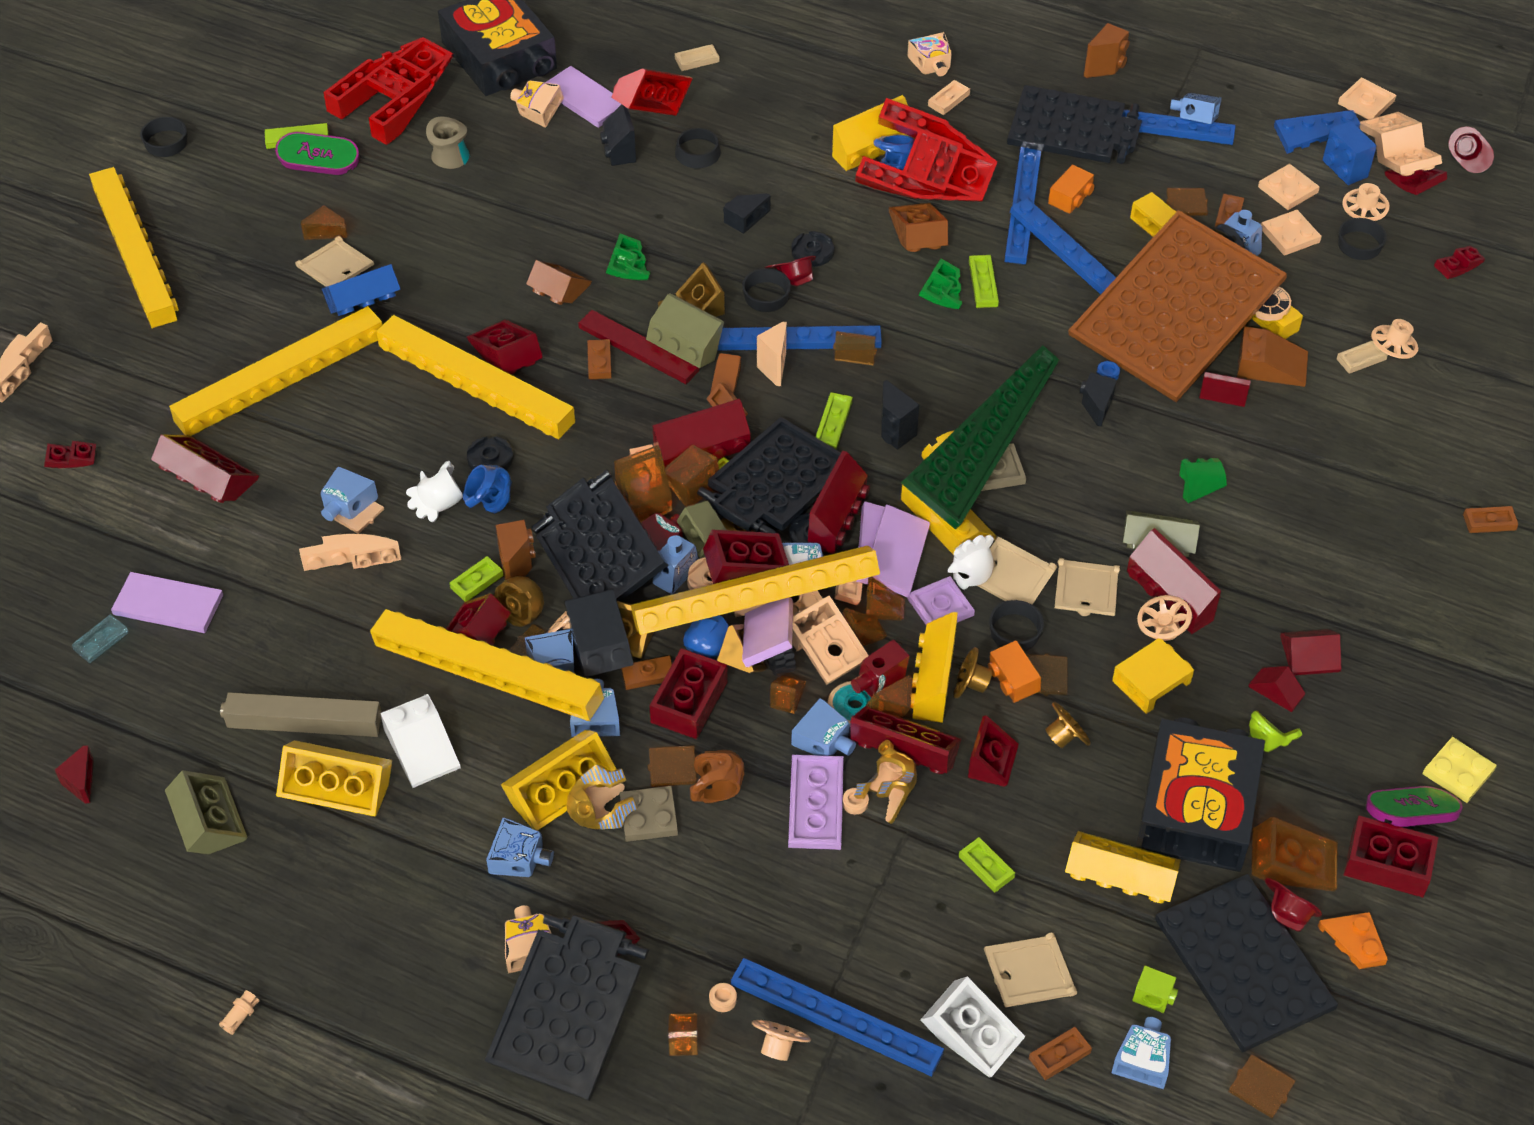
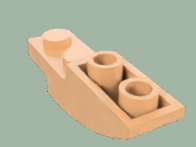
[0,323,53,403]
[299,534,401,571]

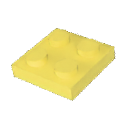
[1423,737,1497,803]

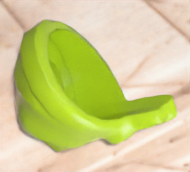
[1249,710,1302,752]

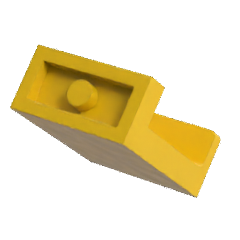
[1112,638,1194,714]

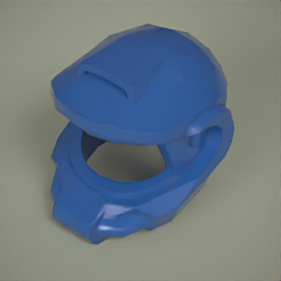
[874,135,914,171]
[463,465,512,513]
[683,615,729,661]

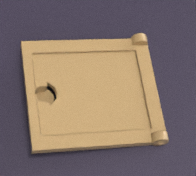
[295,236,374,287]
[977,537,1057,604]
[1055,558,1120,616]
[984,933,1077,1008]

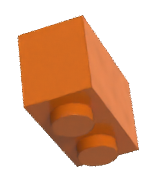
[1048,164,1095,214]
[988,641,1041,703]

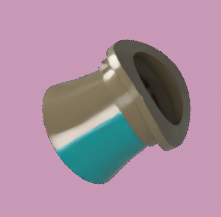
[426,117,470,169]

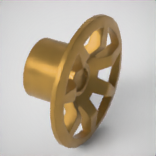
[954,647,992,698]
[1045,702,1091,748]

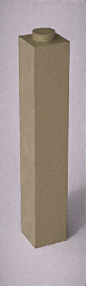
[220,693,382,737]

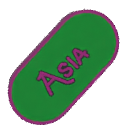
[275,132,360,175]
[1366,786,1463,827]

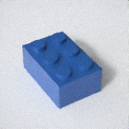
[322,264,400,316]

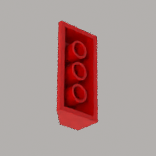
[611,68,693,116]

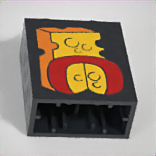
[438,0,557,96]
[1136,718,1265,872]

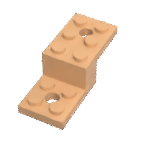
[1360,112,1442,176]
[766,590,869,685]

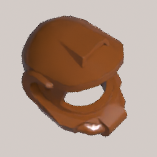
[690,750,745,803]

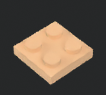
[1338,77,1396,120]
[1258,164,1319,210]
[1261,210,1322,256]

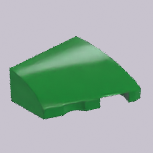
[606,233,650,280]
[919,258,962,309]
[1179,458,1227,503]

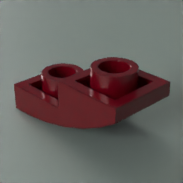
[1434,246,1485,279]
[44,441,96,468]

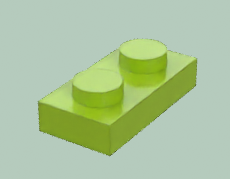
[450,556,503,602]
[959,837,1015,893]

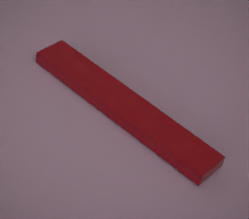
[578,310,699,384]

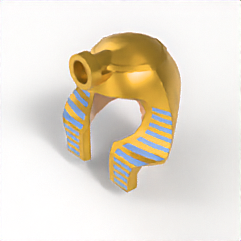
[854,740,917,824]
[567,765,637,829]

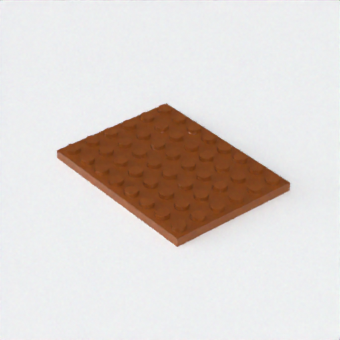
[1068,210,1287,402]

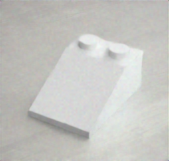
[380,694,461,788]
[921,976,1025,1077]

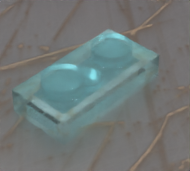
[72,614,128,663]

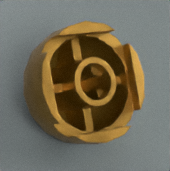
[495,576,544,627]

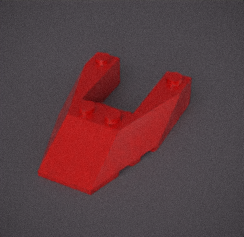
[323,37,453,145]
[855,98,997,202]

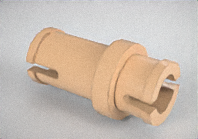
[219,990,259,1035]

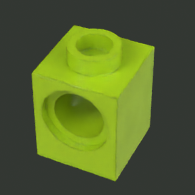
[1133,966,1178,1013]

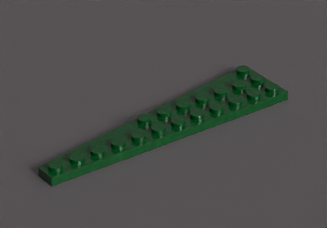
[901,345,1059,529]

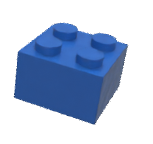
[1323,121,1377,185]

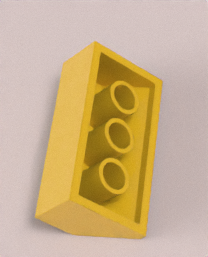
[832,95,915,171]
[901,485,997,555]
[909,612,958,723]
[501,730,617,831]
[276,740,392,816]
[1065,831,1181,903]

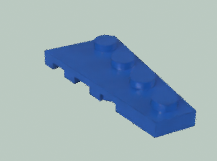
[1274,110,1360,154]

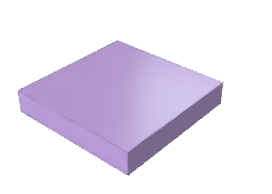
[908,576,975,625]

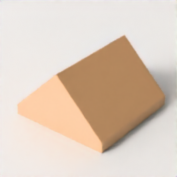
[757,322,787,386]

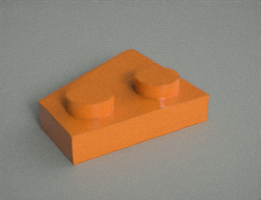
[1318,912,1388,969]

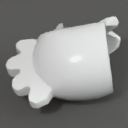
[406,461,463,523]
[948,535,994,590]

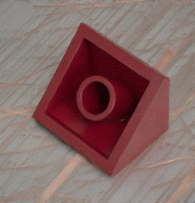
[1199,371,1251,407]
[1280,629,1341,675]
[968,715,1019,786]

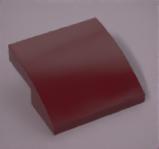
[1385,168,1447,195]

